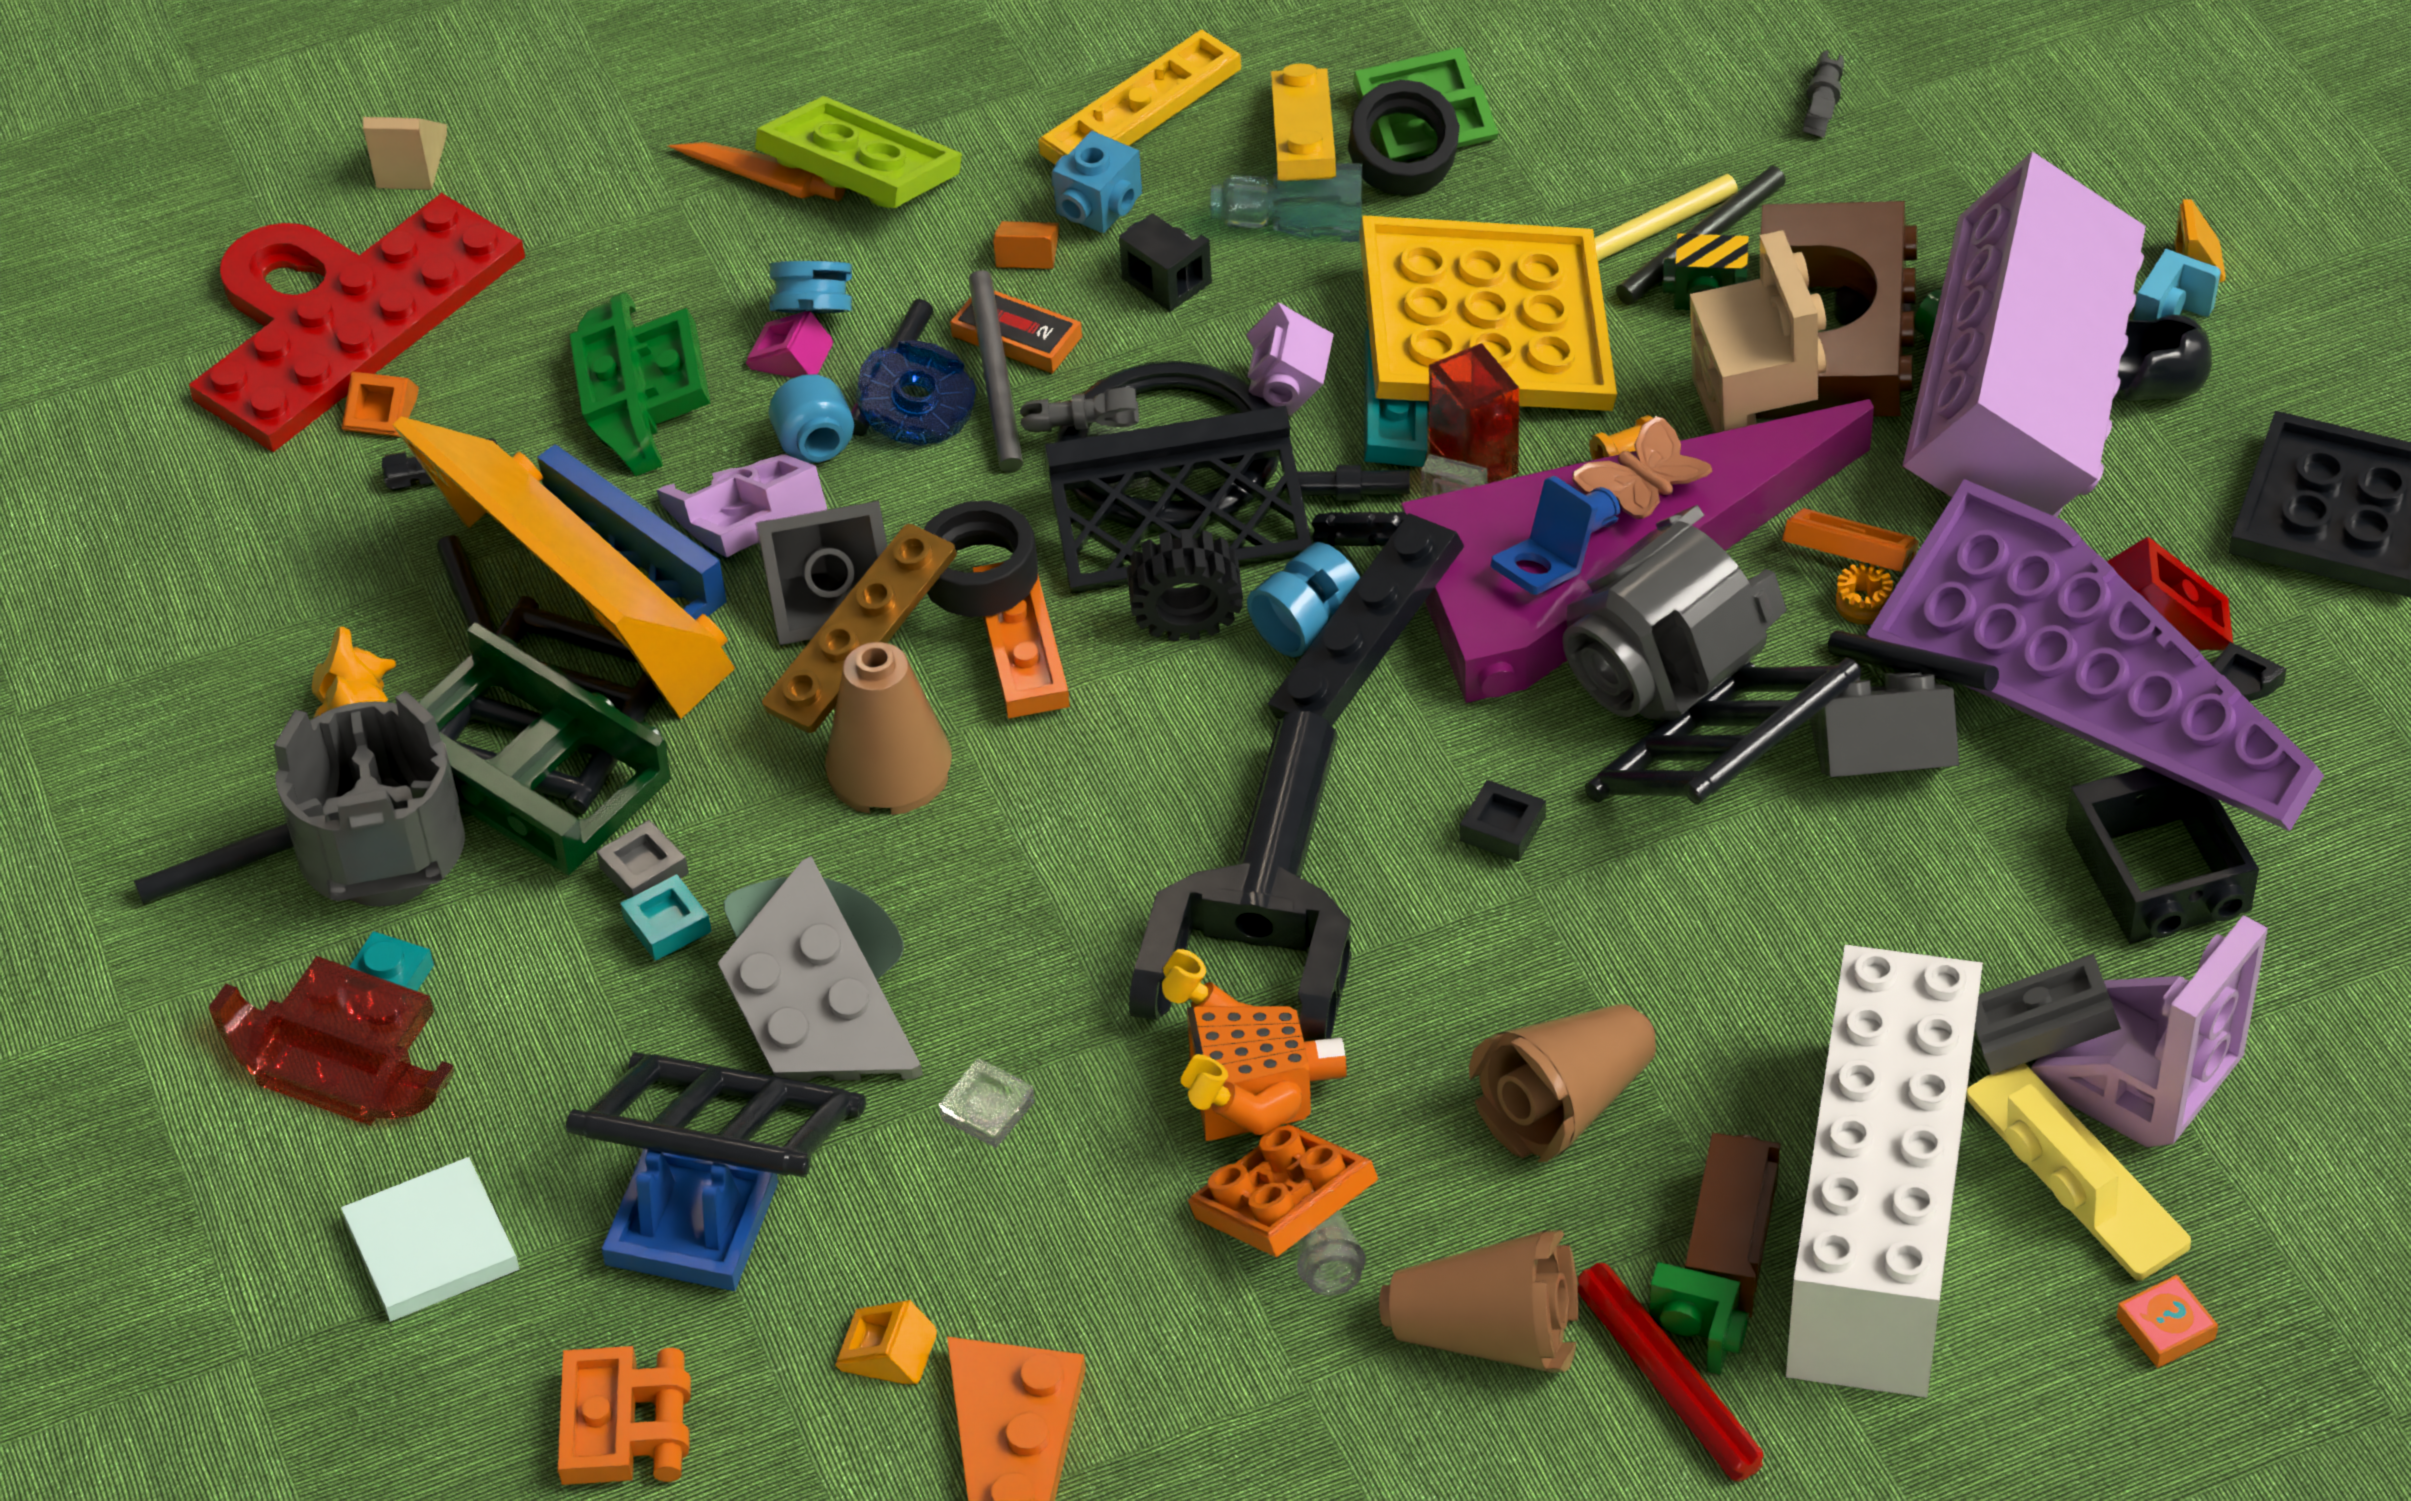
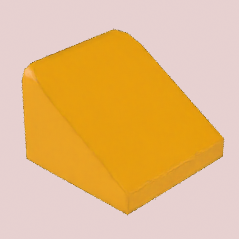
[2174,199,2226,283]
[835,1300,937,1384]

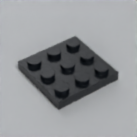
[2229,411,2411,597]

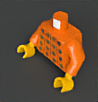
[1162,949,1347,1141]

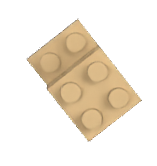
[1690,230,1826,433]

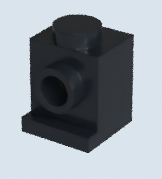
[1119,213,1212,312]

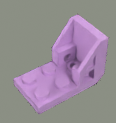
[2031,915,2268,1147]

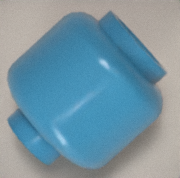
[768,374,854,463]

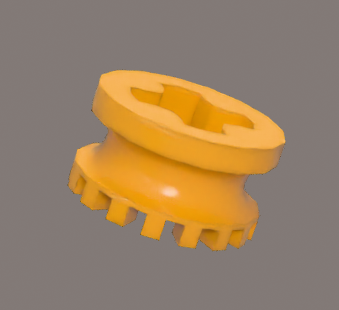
[1836,563,1893,625]

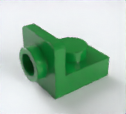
[1649,1262,1749,1375]

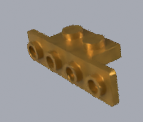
[762,524,957,733]

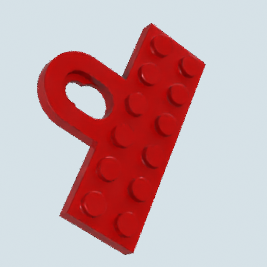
[189,193,525,452]

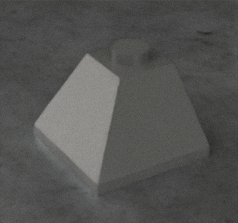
[755,501,887,645]

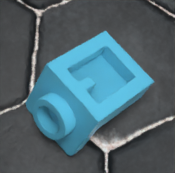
[2133,249,2221,320]

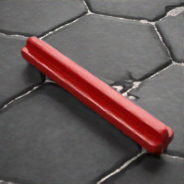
[1577,1262,1764,1482]

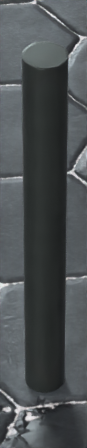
[1616,166,1786,305]

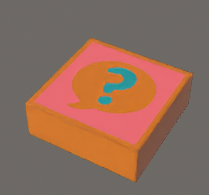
[2116,1275,2218,1368]

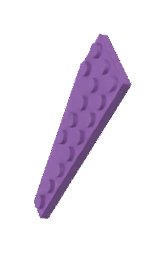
[1866,479,2324,832]

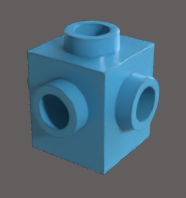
[1051,131,1142,234]

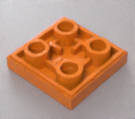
[1188,1124,1379,1258]

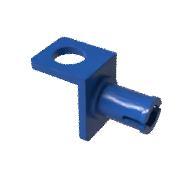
[1490,476,1620,595]

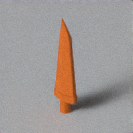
[666,142,846,201]

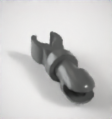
[1802,50,1844,137]
[1020,387,1139,432]

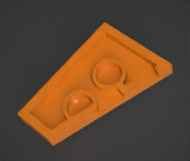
[947,1337,1086,1501]

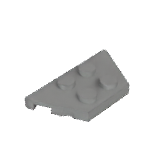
[718,856,923,1081]

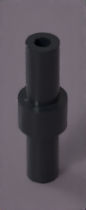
[1297,465,1410,501]

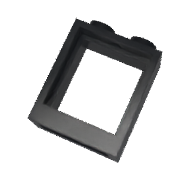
[2066,767,2259,944]

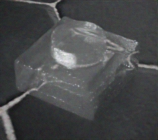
[1421,454,1487,498]
[939,1058,1035,1148]

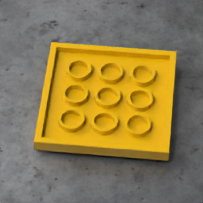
[1359,215,1617,411]

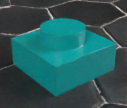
[620,874,712,961]
[341,931,434,1013]

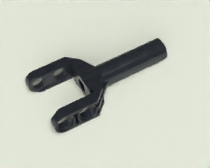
[1129,711,1352,1042]

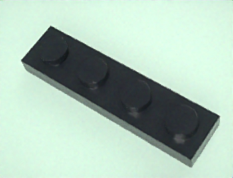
[1267,513,1465,726]

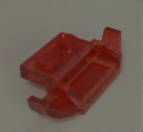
[208,956,454,1126]

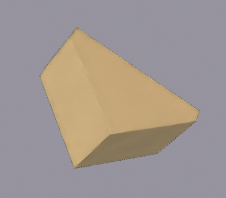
[363,117,447,190]

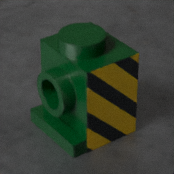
[1663,233,1748,310]

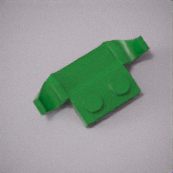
[569,291,711,476]

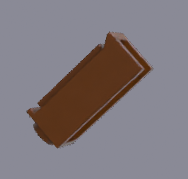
[1685,1132,1781,1318]

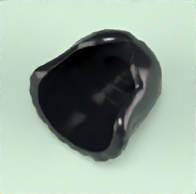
[2115,314,2212,402]

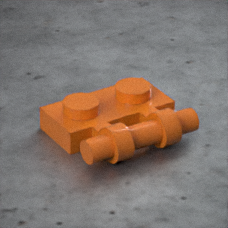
[558,1346,691,1485]

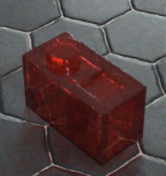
[1429,343,1519,489]

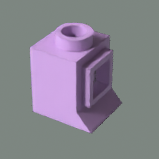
[1246,302,1334,416]

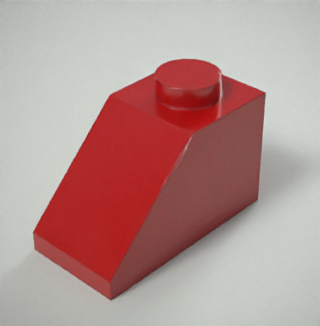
[2106,536,2233,650]

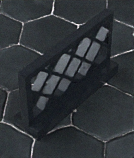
[1045,406,1312,594]

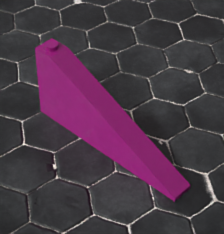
[1401,399,1874,703]

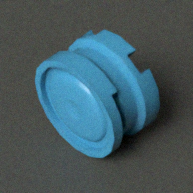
[770,261,852,313]

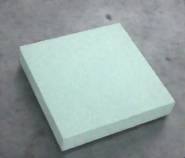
[341,1157,520,1322]

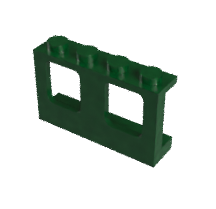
[386,622,671,876]

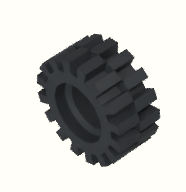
[1127,529,1243,641]

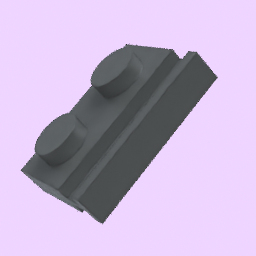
[1975,954,2121,1075]

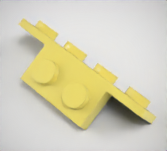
[1967,1063,2191,1281]

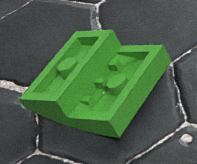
[1353,47,1498,162]

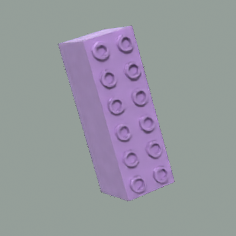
[1903,151,2146,517]

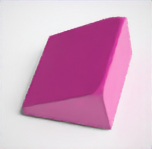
[746,311,833,378]

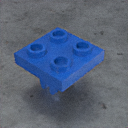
[601,1149,778,1291]

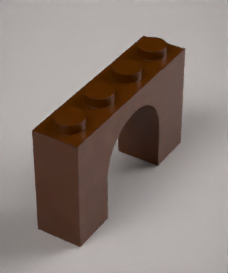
[1755,201,1918,418]

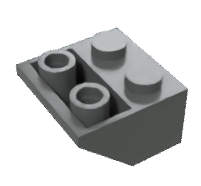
[1809,672,1959,777]

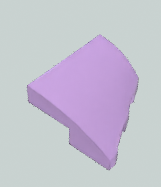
[657,454,827,557]

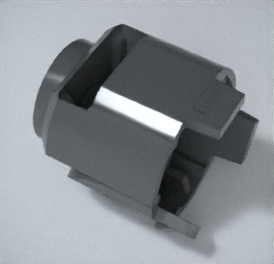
[1562,505,1787,721]
[274,691,465,907]

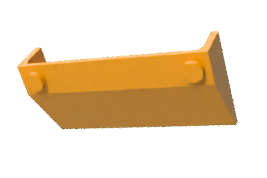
[392,416,735,719]

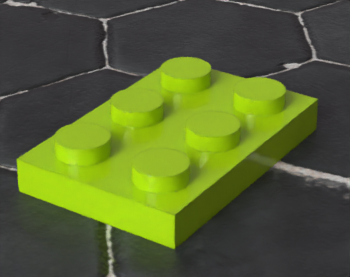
[755,96,962,208]

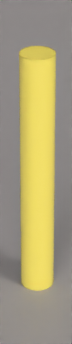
[1594,174,1738,262]

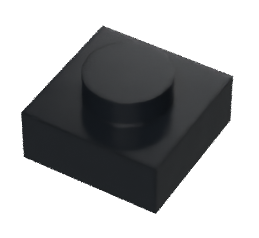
[1460,780,1546,862]

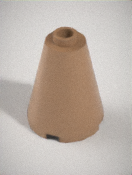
[825,642,952,815]
[1469,1004,1656,1162]
[1379,1230,1579,1373]

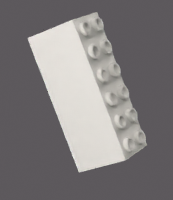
[1786,945,1983,1398]

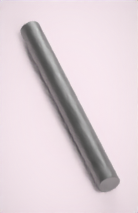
[968,271,1023,472]

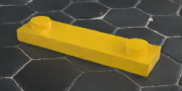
[1038,29,1241,165]
[1271,63,1336,181]

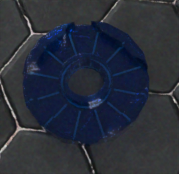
[855,340,976,445]

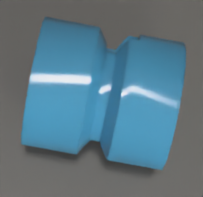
[1247,542,1360,658]

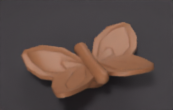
[1572,416,1712,519]

